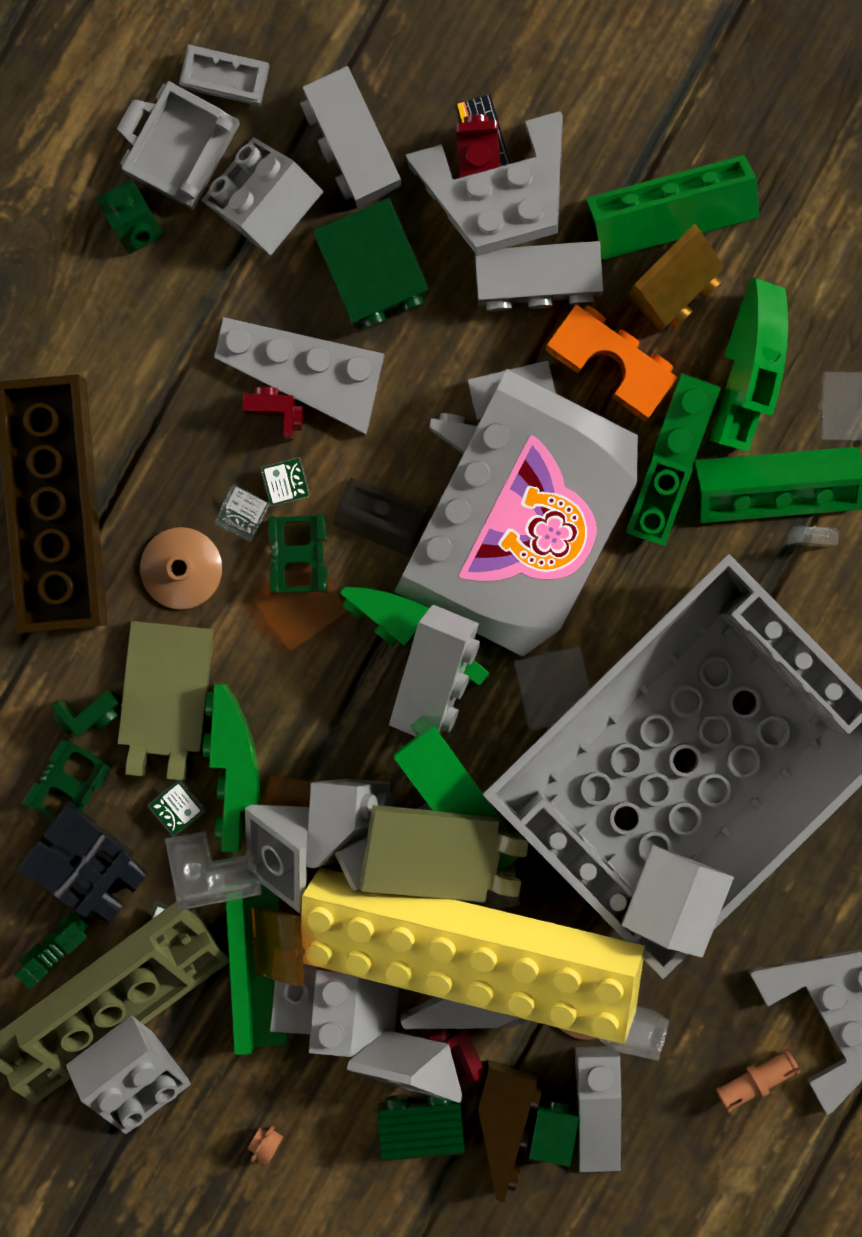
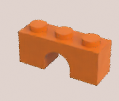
[545,304,678,422]

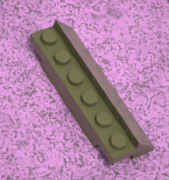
[0,901,229,1104]

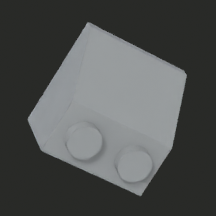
[306,778,394,868]
[309,967,399,1057]

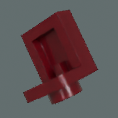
[243,387,303,440]
[425,1029,486,1085]

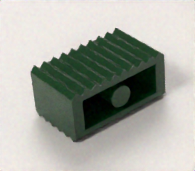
[377,1095,465,1161]

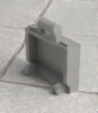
[117,81,240,211]

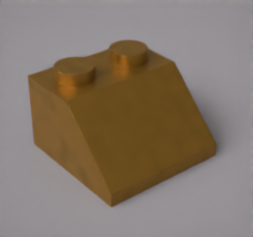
[626,224,724,332]

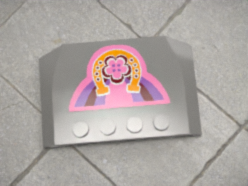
[394,369,638,656]

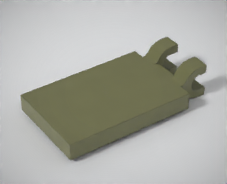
[118,621,215,780]
[359,805,529,902]

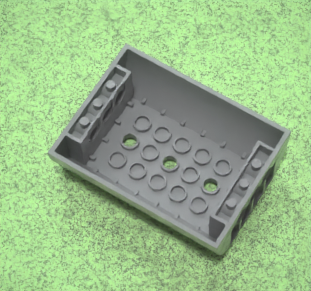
[483,554,862,979]

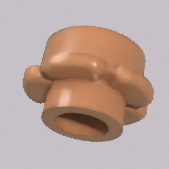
[248,1126,284,1166]

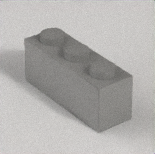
[300,66,402,208]
[474,241,603,312]
[389,605,480,737]

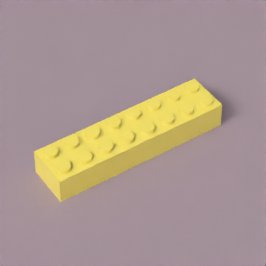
[299,867,645,1044]

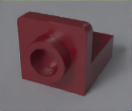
[456,115,500,178]

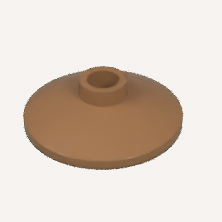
[140,527,222,609]

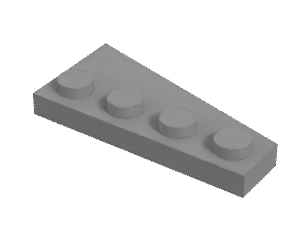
[214,317,385,436]

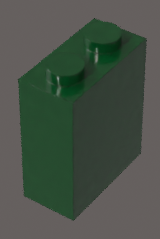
[313,198,429,330]

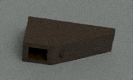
[477,1060,542,1202]

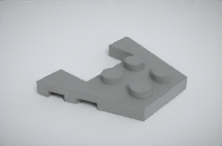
[406,111,563,256]
[748,949,862,1115]

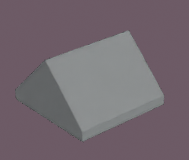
[245,805,311,913]
[621,845,734,958]
[347,1030,462,1103]

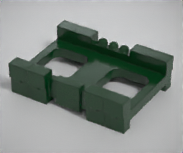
[268,514,329,595]
[22,738,113,820]
[15,909,90,990]

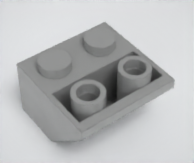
[201,137,324,255]
[66,1015,191,1134]

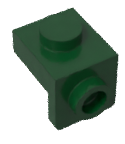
[96,178,164,254]
[51,691,122,737]

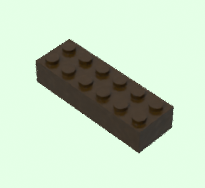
[0,374,108,633]

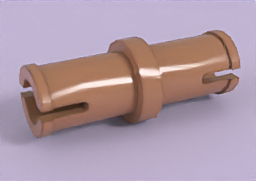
[715,1049,800,1113]

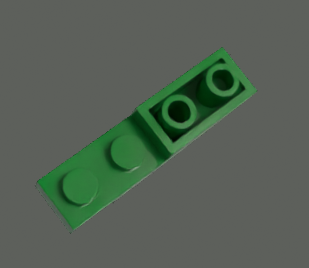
[708,277,788,452]
[626,373,721,546]
[340,586,490,686]
[203,683,260,853]

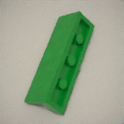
[585,155,759,260]
[695,447,862,523]
[393,716,519,869]
[225,881,287,1055]

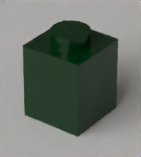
[527,1097,579,1166]

